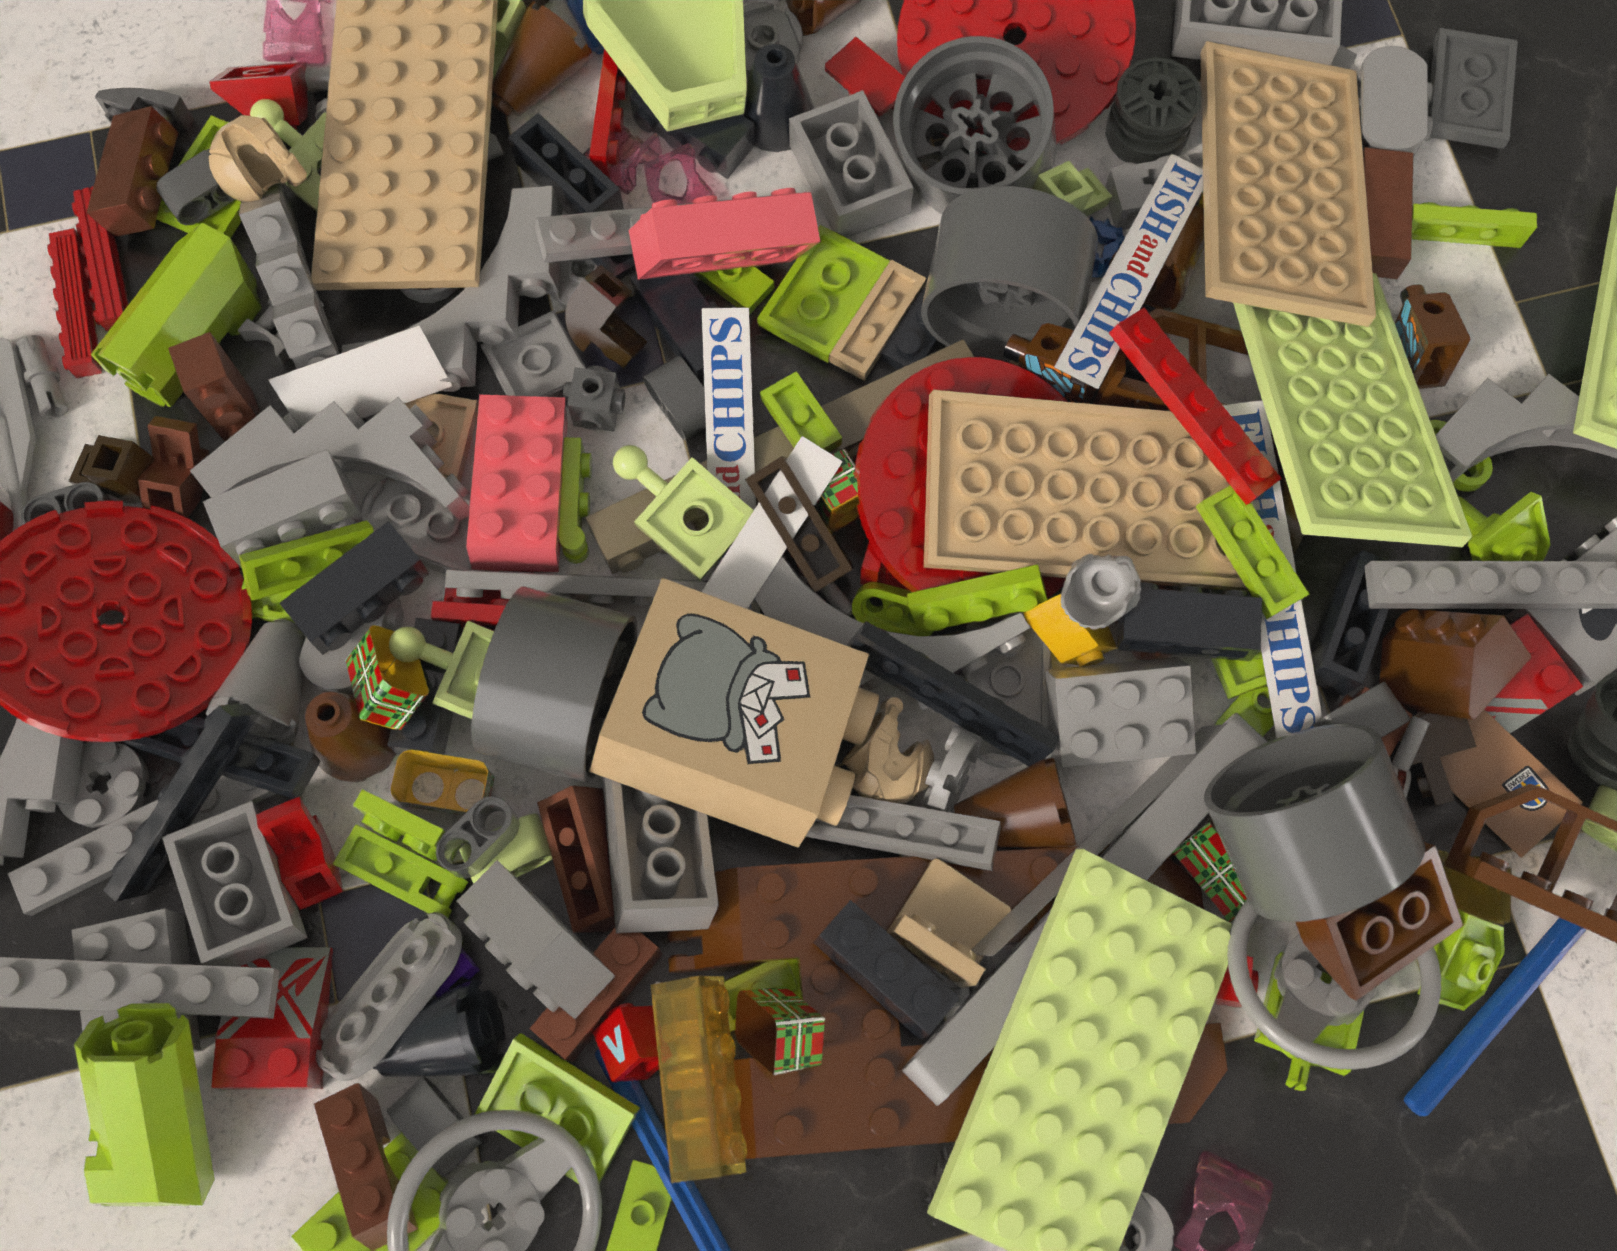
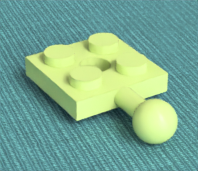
[250,99,326,213]
[613,445,754,581]
[389,621,494,719]

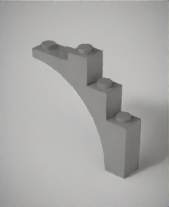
[239,183,340,369]
[342,186,563,392]
[1435,374,1617,482]
[190,397,470,522]
[755,554,1030,713]
[0,718,83,865]

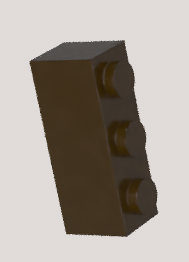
[745,456,855,592]

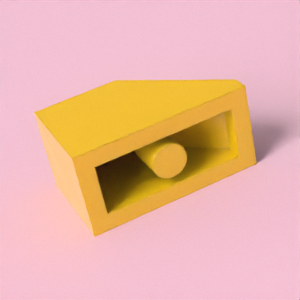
[1023,594,1117,667]

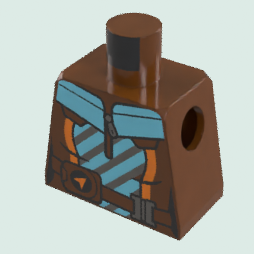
[1395,284,1471,389]
[1003,323,1099,404]

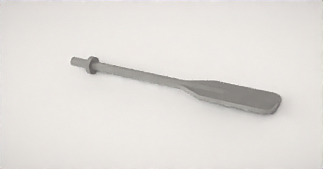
[0,337,36,529]

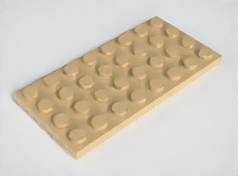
[311,0,498,290]
[1201,41,1376,327]
[924,390,1249,592]

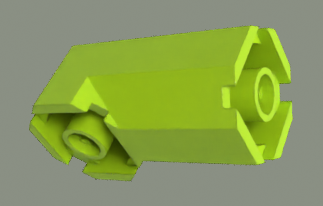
[91,222,261,407]
[74,1003,215,1207]

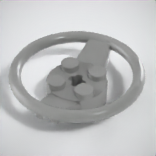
[1227,900,1441,1070]
[387,1110,602,1251]

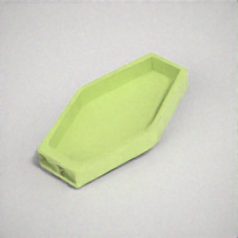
[583,0,747,132]

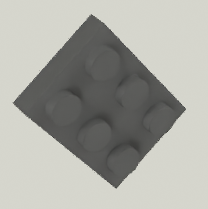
[1428,28,1518,149]

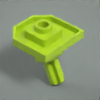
[1458,492,1551,561]
[1417,909,1505,1011]

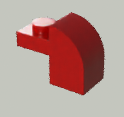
[256,796,343,910]

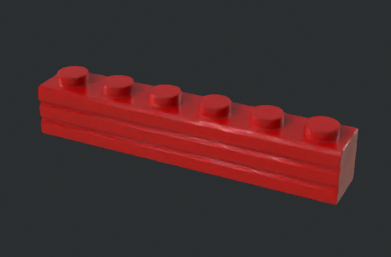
[71,186,129,332]
[47,228,102,379]

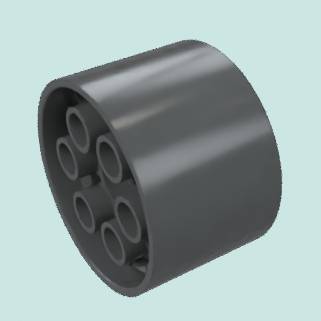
[893,36,1056,214]
[921,186,1098,363]
[471,586,638,783]
[1204,724,1425,922]

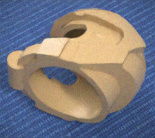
[209,115,307,202]
[842,697,935,804]

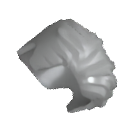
[1060,554,1141,630]

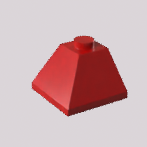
[209,62,308,130]

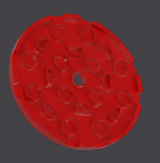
[897,0,1136,154]
[854,357,1068,598]
[0,501,252,742]

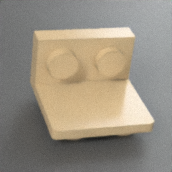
[887,858,1011,988]

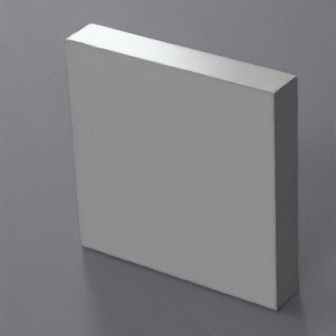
[480,310,586,397]

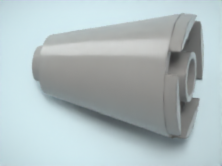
[206,619,306,745]

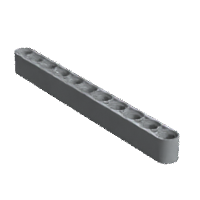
[902,712,1268,1106]

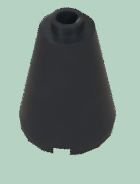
[740,44,815,152]
[373,979,505,1077]

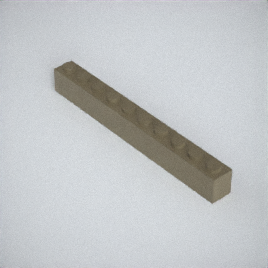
[585,339,974,575]

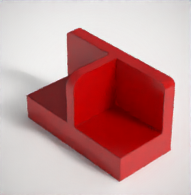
[825,37,905,116]

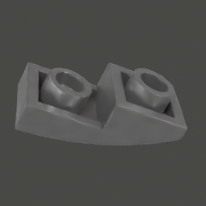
[95,87,194,132]

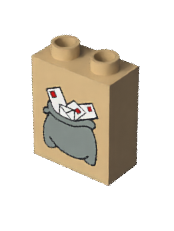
[590,578,879,848]

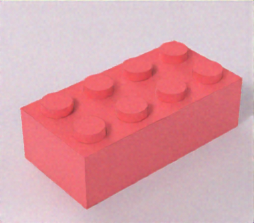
[629,188,820,280]
[466,394,568,572]

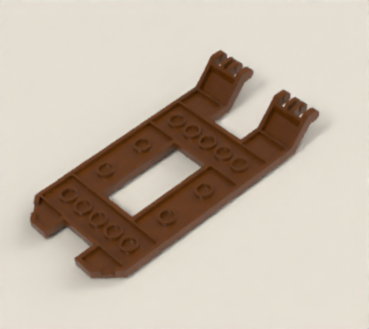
[667,844,1228,1164]

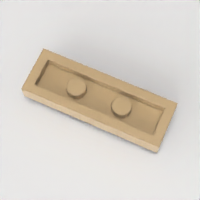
[829,260,926,381]

